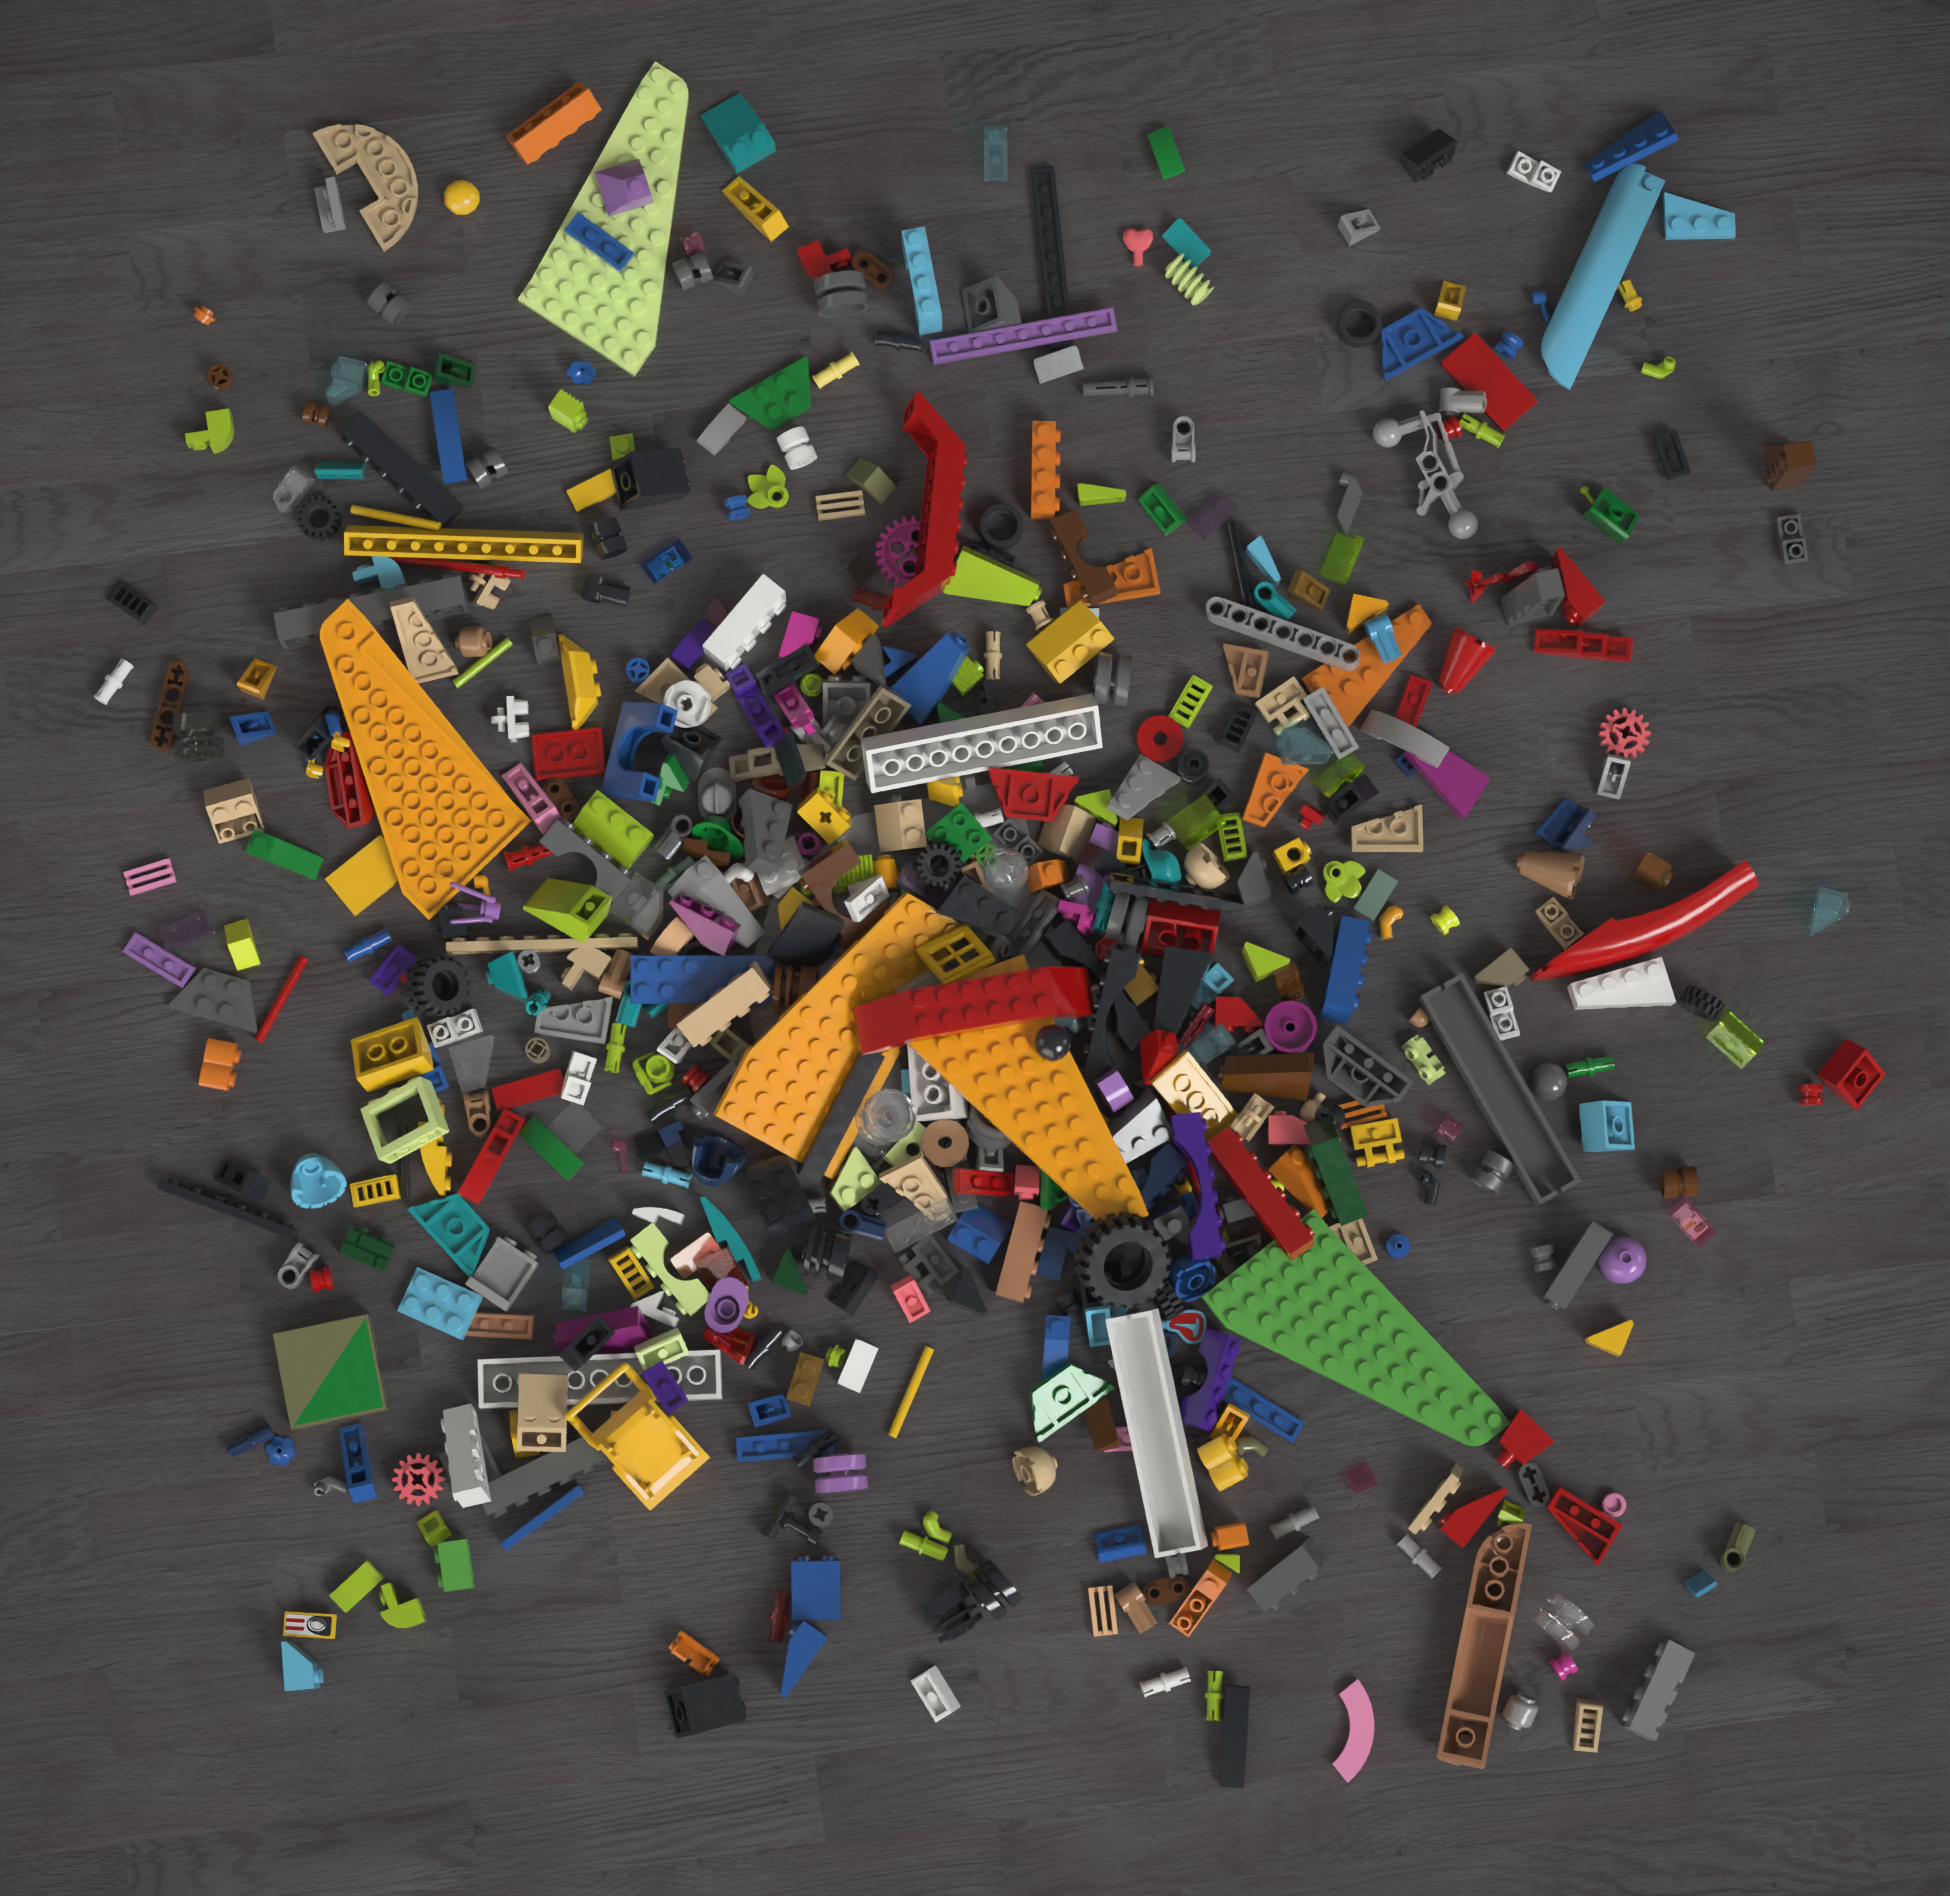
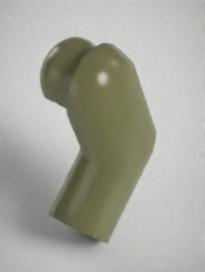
[1235,1436,1270,1458]
[953,1545,980,1576]

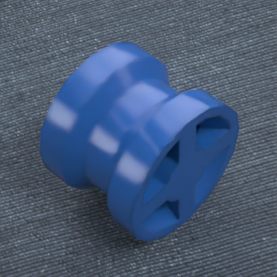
[1494,331,1524,360]
[724,495,751,521]
[626,658,650,684]

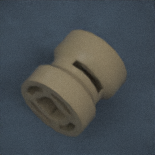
[525,1037,551,1064]

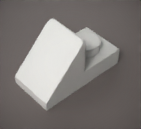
[844,875,890,922]
[657,1028,692,1064]
[631,1291,679,1328]

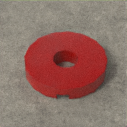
[1137,715,1183,763]

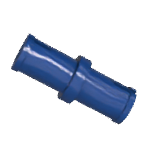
[343,928,392,963]

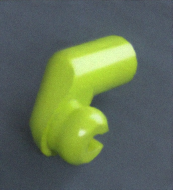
[1641,357,1676,379]
[368,360,385,396]
[923,1511,952,1543]

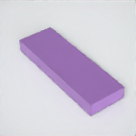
[122,932,196,989]

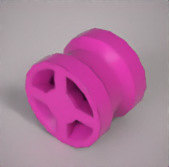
[1549,1650,1578,1681]

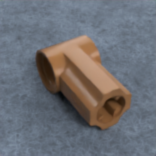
[598,949,635,1000]
[1114,1582,1157,1634]

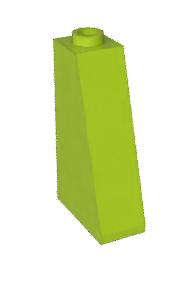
[943,545,1042,606]

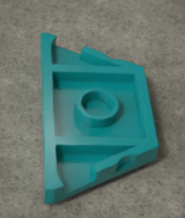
[407,1193,491,1278]

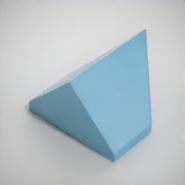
[1084,1305,1128,1347]

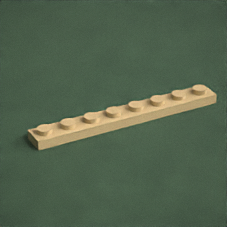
[446,933,639,955]

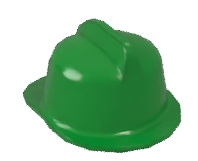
[692,814,744,861]

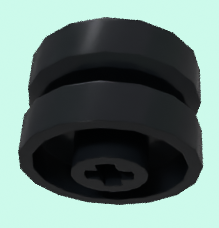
[964,1559,1023,1621]

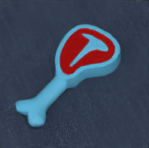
[1139,1310,1207,1345]

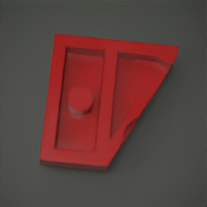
[703,1325,756,1365]

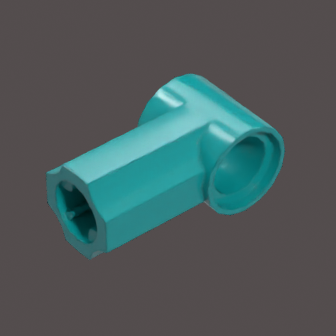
[1252,582,1297,621]
[615,980,642,1028]

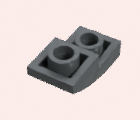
[1775,514,1808,564]
[992,817,1044,868]

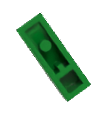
[245,829,324,880]

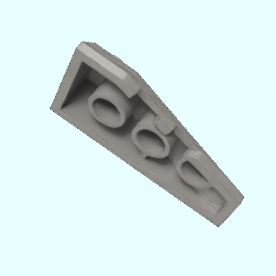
[668,855,765,948]

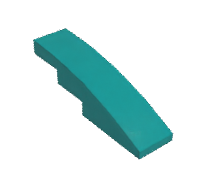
[700,1196,762,1282]

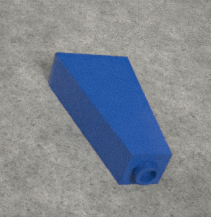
[891,631,970,725]

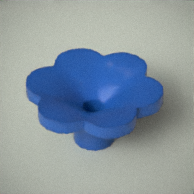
[567,360,597,384]
[266,1436,296,1466]

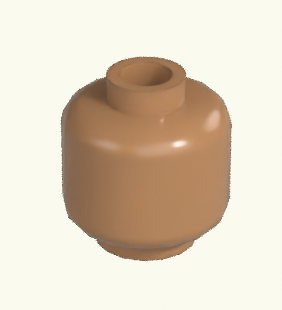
[455,626,492,657]

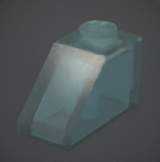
[983,126,1007,181]
[1276,726,1334,765]
[1806,887,1851,937]
[562,1258,591,1311]

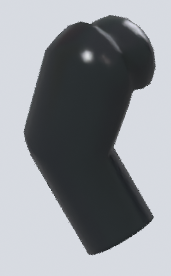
[1417,1171,1440,1206]

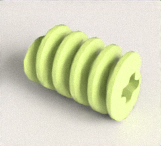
[1165,253,1214,305]

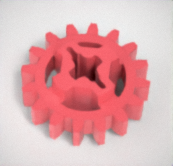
[1598,708,1651,759]
[392,1453,446,1506]

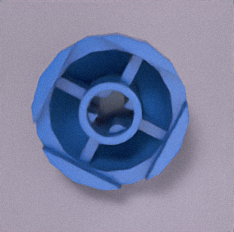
[1167,1253,1217,1302]

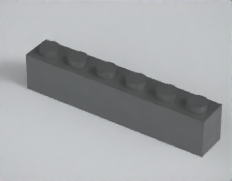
[482,1430,611,1518]

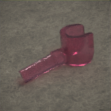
[613,1139,628,1173]

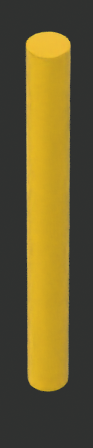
[350,505,441,531]
[888,1346,934,1438]

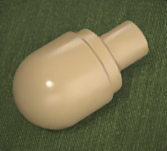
[1300,1092,1326,1123]

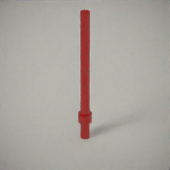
[390,557,525,579]

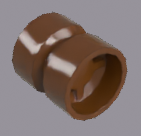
[1659,1166,1698,1199]

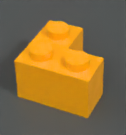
[815,608,879,675]

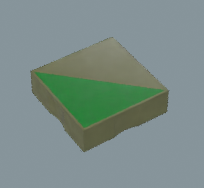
[273,1314,389,1430]

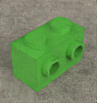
[434,1539,475,1592]

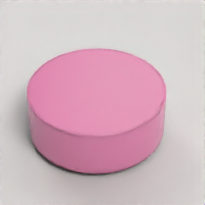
[1601,1493,1626,1517]

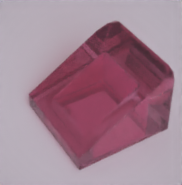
[1345,1463,1378,1495]

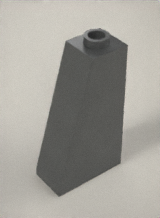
[1541,1221,1613,1311]

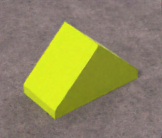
[224,919,261,971]

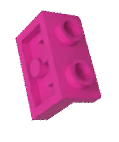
[1058,900,1095,939]

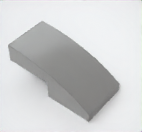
[697,403,746,456]

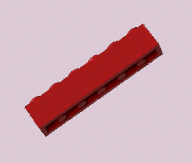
[1209,1127,1315,1262]

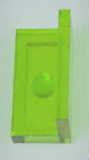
[1320,533,1365,586]
[1168,795,1226,850]
[1706,1012,1764,1069]

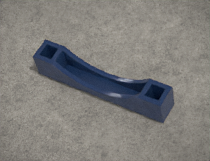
[1067,1143,1189,1255]

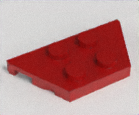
[988,767,1079,822]

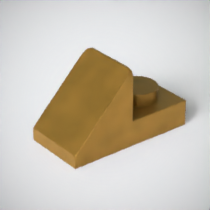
[1288,569,1331,611]

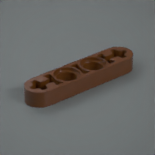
[150,661,190,752]

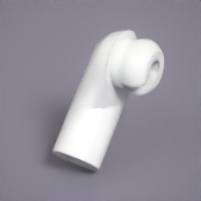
[722,863,754,883]

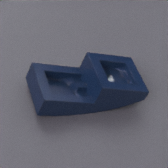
[1036,1225,1072,1281]

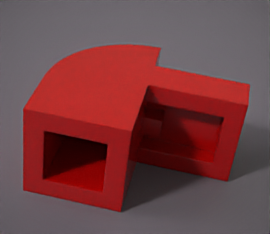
[797,240,851,280]

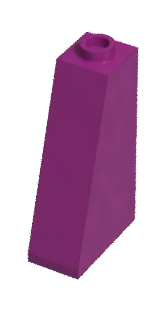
[1403,750,1490,820]
[553,1306,654,1355]

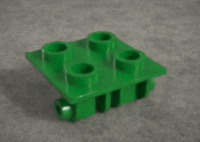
[925,803,992,863]

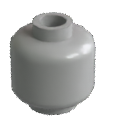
[1502,1692,1538,1730]

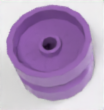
[813,1453,868,1493]

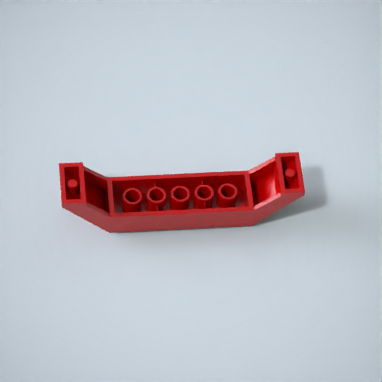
[881,392,968,627]
[853,966,1096,1055]

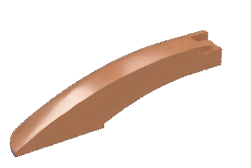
[1437,1523,1532,1769]

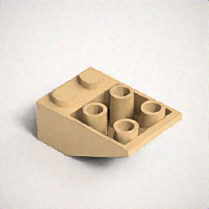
[517,1373,568,1452]

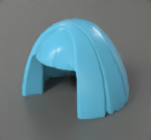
[291,1153,347,1209]

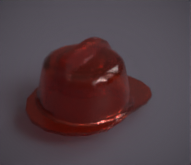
[752,774,803,802]

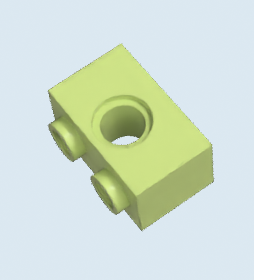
[884,1121,926,1167]

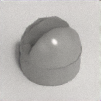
[782,1330,803,1351]

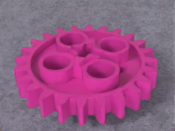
[875,516,921,587]

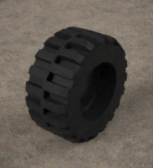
[1074,1212,1171,1309]

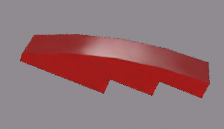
[1534,629,1634,662]

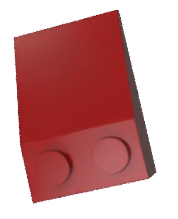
[1551,547,1606,628]

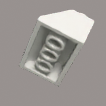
[907,1044,968,1121]

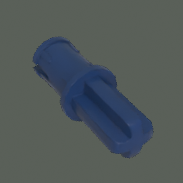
[226,1424,275,1457]

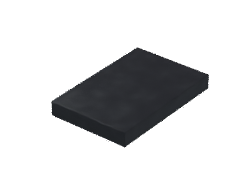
[767,901,844,971]

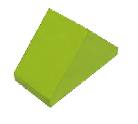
[1074,789,1117,827]

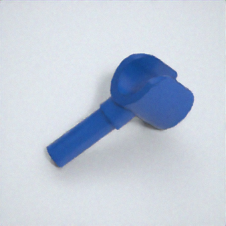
[1532,291,1551,323]

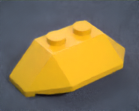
[557,634,601,730]

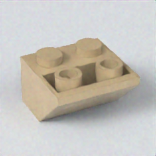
[203,778,265,844]

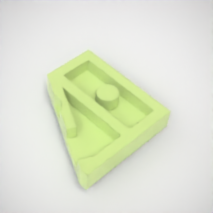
[829,1146,882,1212]

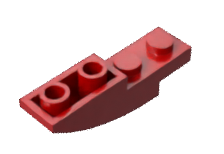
[458,1108,526,1205]

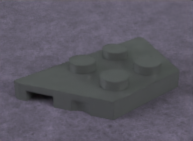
[168,968,258,1034]

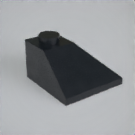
[661,725,722,781]

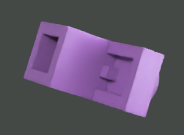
[1094,1068,1134,1113]

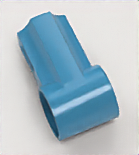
[1363,613,1402,664]

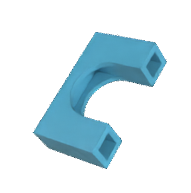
[902,227,942,336]

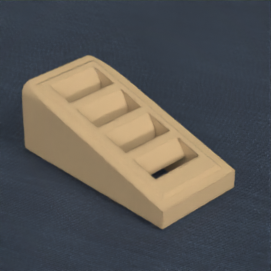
[1573,1698,1603,1753]

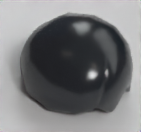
[1034,1024,1071,1062]

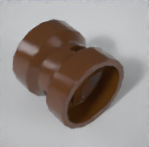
[302,400,331,428]

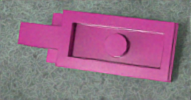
[773,683,816,736]

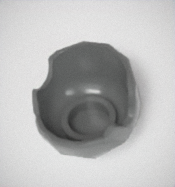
[1530,1062,1567,1101]

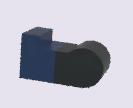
[658,1120,692,1168]

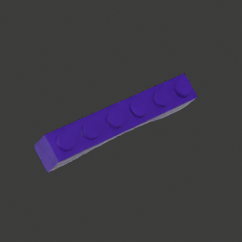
[1170,1112,1225,1261]

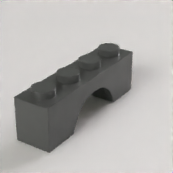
[539,818,632,902]

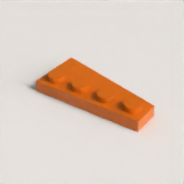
[1063,548,1160,609]

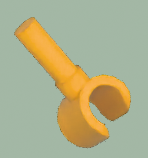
[474,875,491,896]

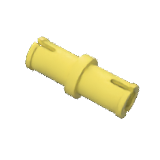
[812,352,860,389]

